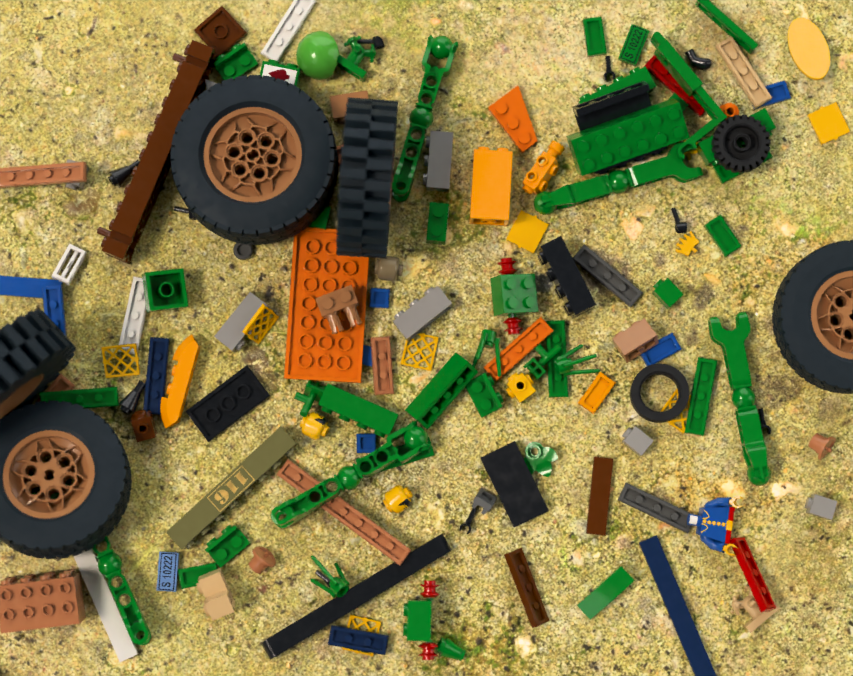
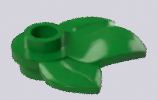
[524,442,558,477]

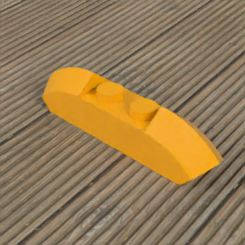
[160,334,200,429]

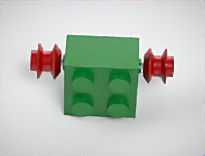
[490,258,539,335]
[403,580,440,660]

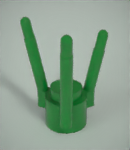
[472,329,501,377]
[554,344,600,377]
[311,555,350,598]

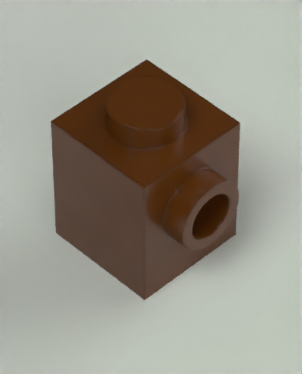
[131,410,157,442]

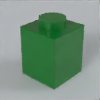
[652,278,684,309]

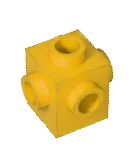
[506,372,536,404]

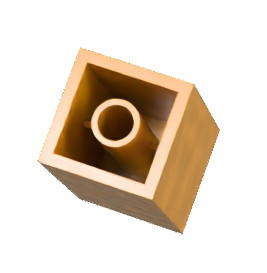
[469,147,513,226]

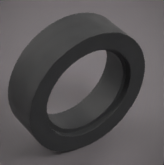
[630,364,689,423]

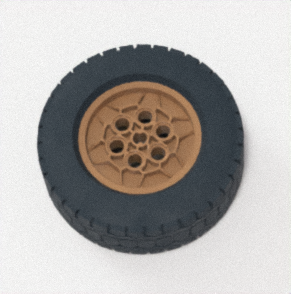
[171,75,338,245]

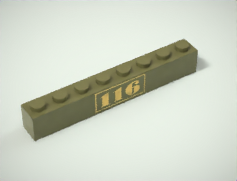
[166,426,297,550]

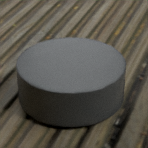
[233,243,253,260]

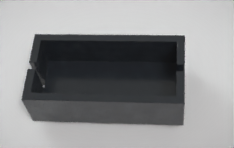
[537,236,596,319]

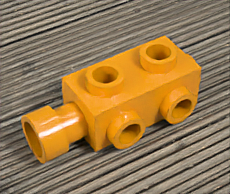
[522,140,565,195]

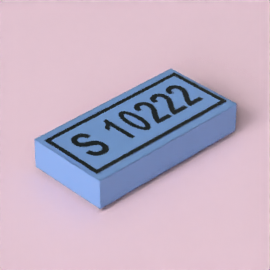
[156,551,180,592]

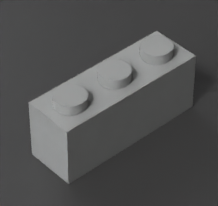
[423,131,453,192]
[393,286,453,341]
[214,292,270,352]

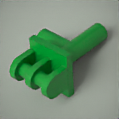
[523,343,563,381]
[294,380,327,417]

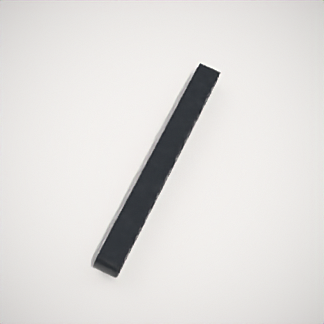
[261,533,452,660]

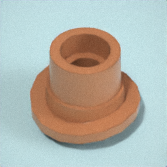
[808,433,836,461]
[249,546,276,574]

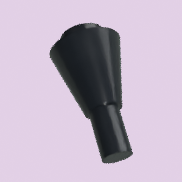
[108,160,140,188]
[118,380,146,415]

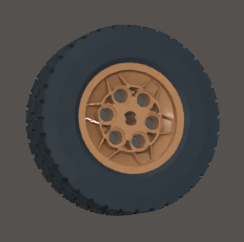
[772,240,853,394]
[0,400,132,559]

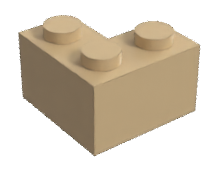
[196,568,235,621]

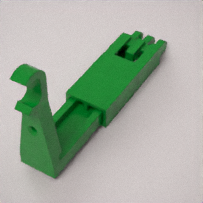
[651,32,727,160]

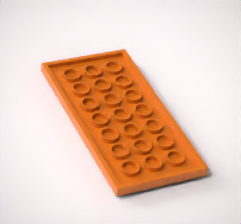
[284,227,369,383]

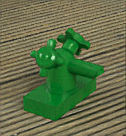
[337,36,376,82]

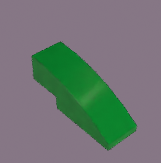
[577,566,635,620]

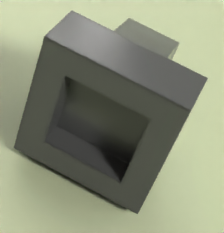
[472,488,497,514]

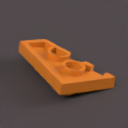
[488,86,537,153]

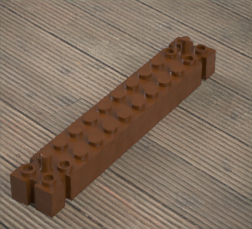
[97,40,217,264]

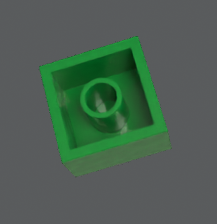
[142,268,188,313]

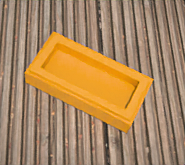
[578,372,616,414]

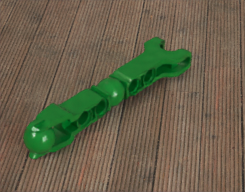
[392,35,458,202]
[534,142,704,215]
[708,311,771,486]
[271,421,432,529]
[70,484,152,645]

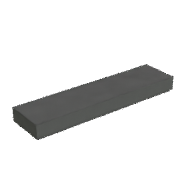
[573,244,643,308]
[617,483,691,533]

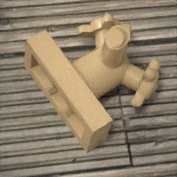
[732,585,780,633]

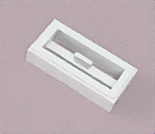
[52,244,87,286]

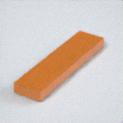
[484,317,554,382]

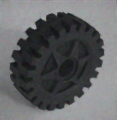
[711,115,771,173]

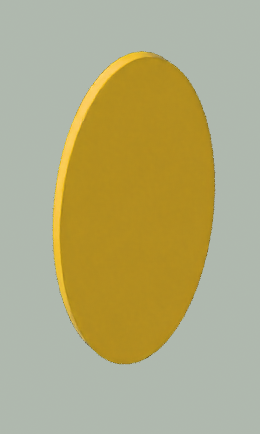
[787,18,830,80]

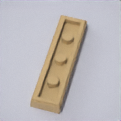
[715,36,772,109]

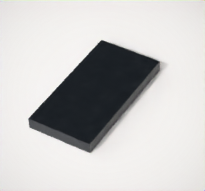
[186,365,270,442]
[480,441,549,527]

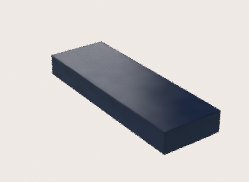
[328,625,389,655]

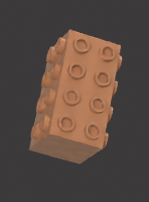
[0,569,86,633]

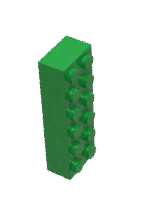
[566,98,690,176]

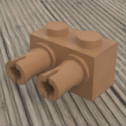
[315,285,362,334]

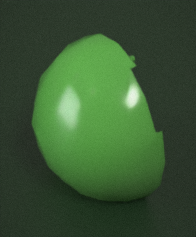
[296,31,339,80]

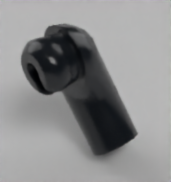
[685,49,712,71]

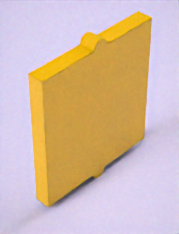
[807,102,850,145]
[506,210,549,254]

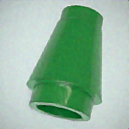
[435,637,466,661]

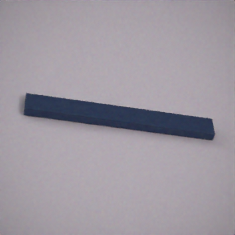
[639,535,716,676]

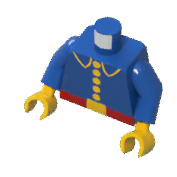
[687,496,744,557]

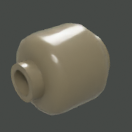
[375,256,403,282]

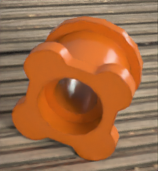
[720,103,739,121]

